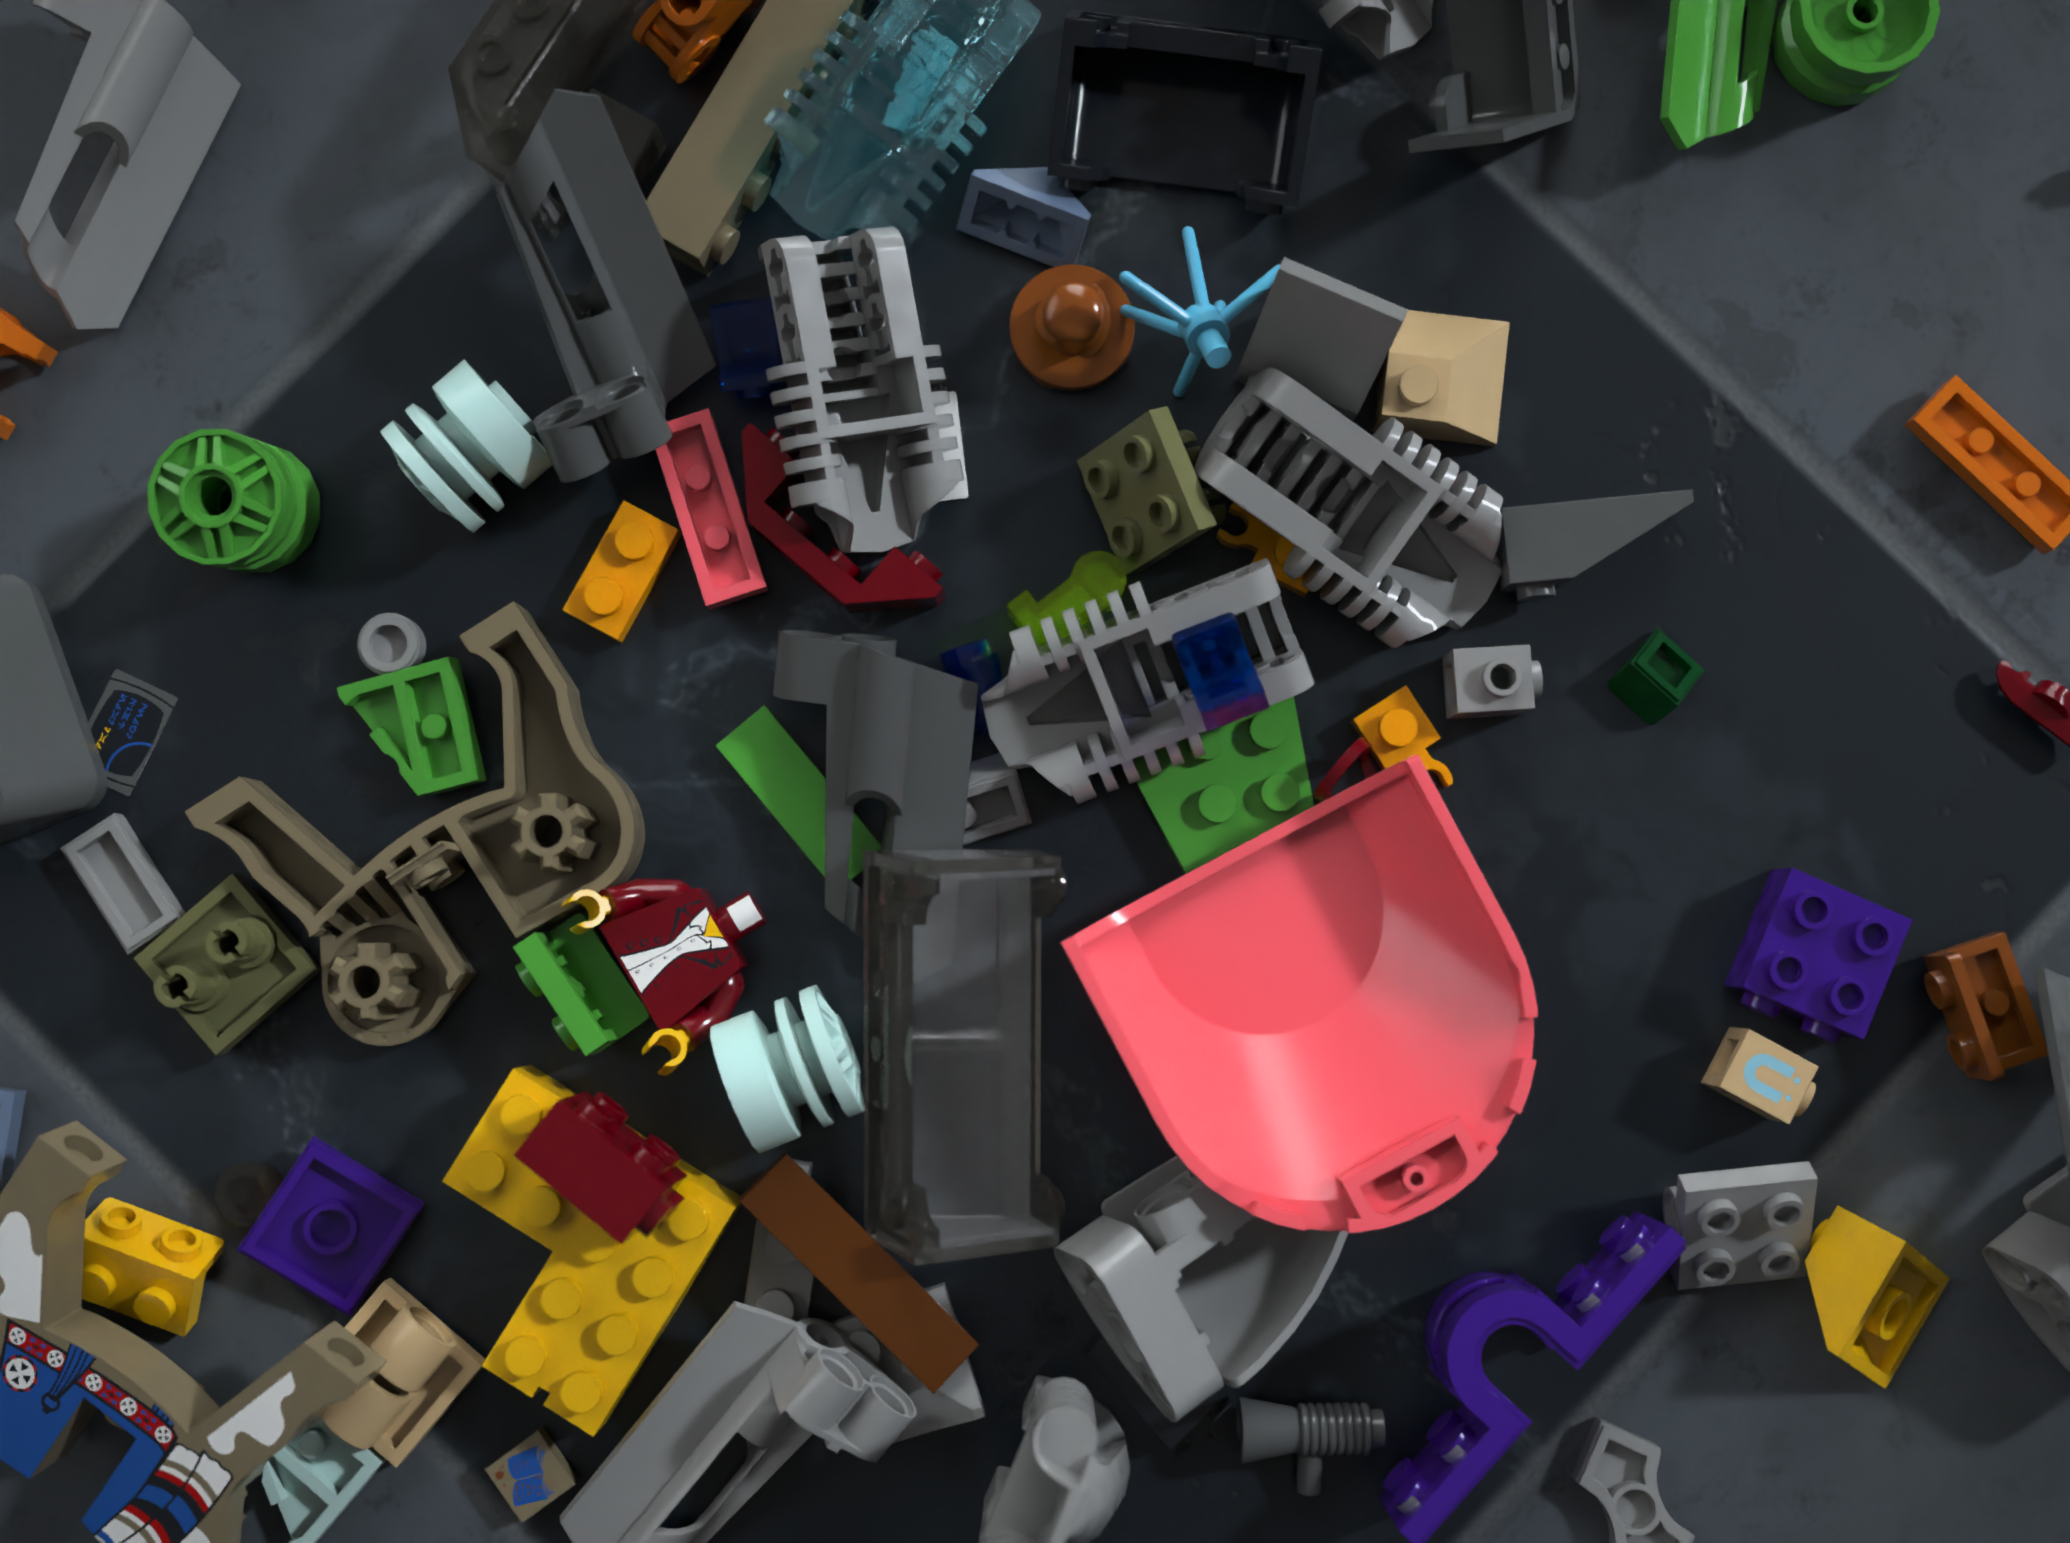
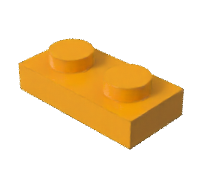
[562,500,682,643]

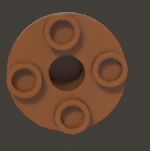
[1010,264,1135,391]

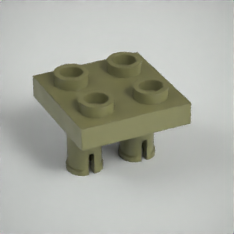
[1077,406,1226,576]
[133,873,321,1056]

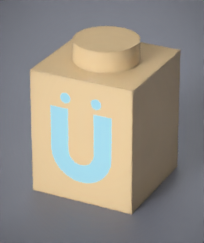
[1701,1027,1819,1124]

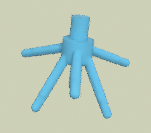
[1119,226,1281,397]

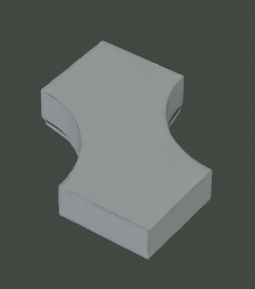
[1570,1417,1695,1543]

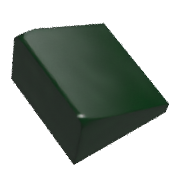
[1607,628,1705,725]

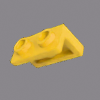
[82,1197,224,1337]

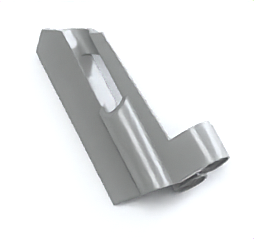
[14,0,241,329]
[560,1301,917,1543]

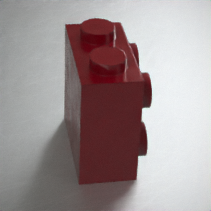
[514,1091,688,1245]

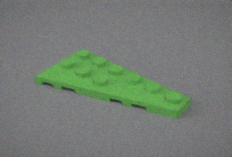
[1134,696,1314,874]

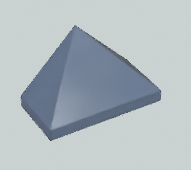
[956,167,1091,267]

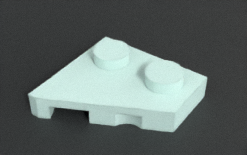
[262,1417,386,1543]

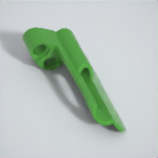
[1660,0,1777,150]

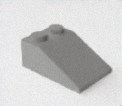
[1235,257,1408,422]

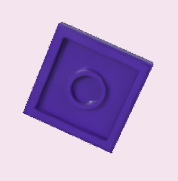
[237,1136,425,1316]

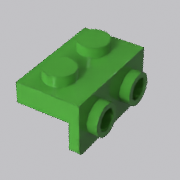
[513,913,651,1056]

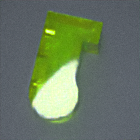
[1006,551,1127,647]

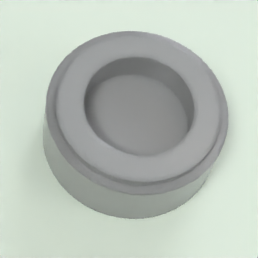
[357,613,426,675]

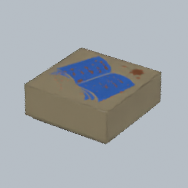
[485,1426,580,1523]

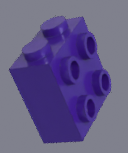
[1724,868,1912,1045]

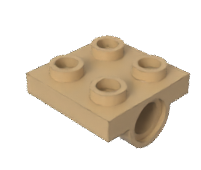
[321,1278,485,1468]

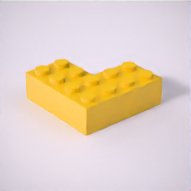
[442,1064,742,1437]

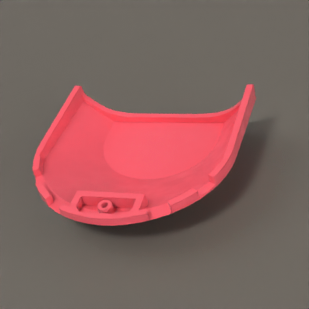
[1060,754,1538,1233]

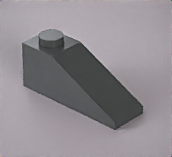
[1495,489,1694,602]

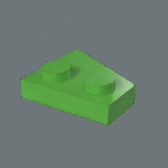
[337,656,487,797]

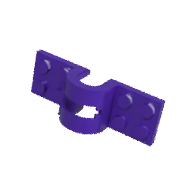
[1379,1211,1687,1543]

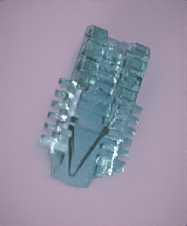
[763,0,1042,240]

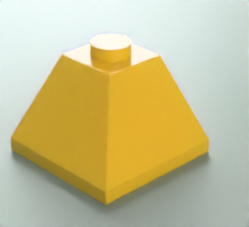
[1805,1205,1950,1389]

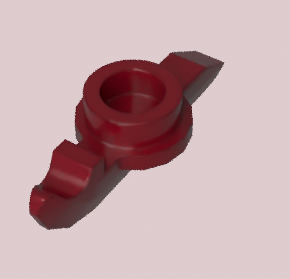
[1996,660,2070,747]

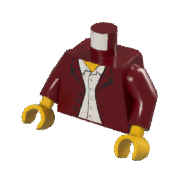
[561,878,767,1076]

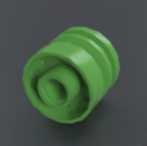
[148,429,320,573]

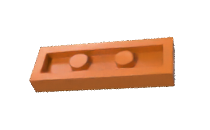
[1904,375,2070,554]

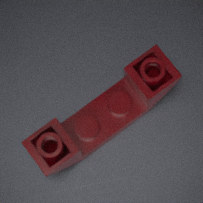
[742,423,946,613]

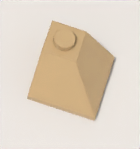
[1371,310,1510,447]

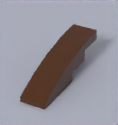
[737,1152,979,1394]

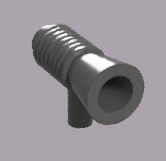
[1236,1396,1385,1496]

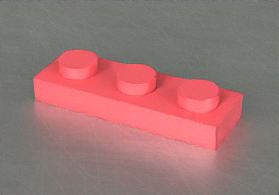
[655,408,769,610]

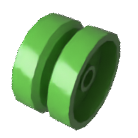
[1771,0,1940,106]

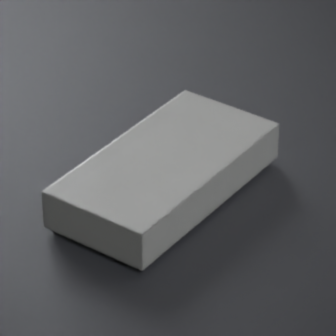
[60,813,186,955]

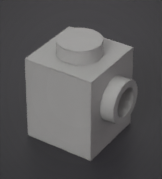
[1442,644,1543,719]

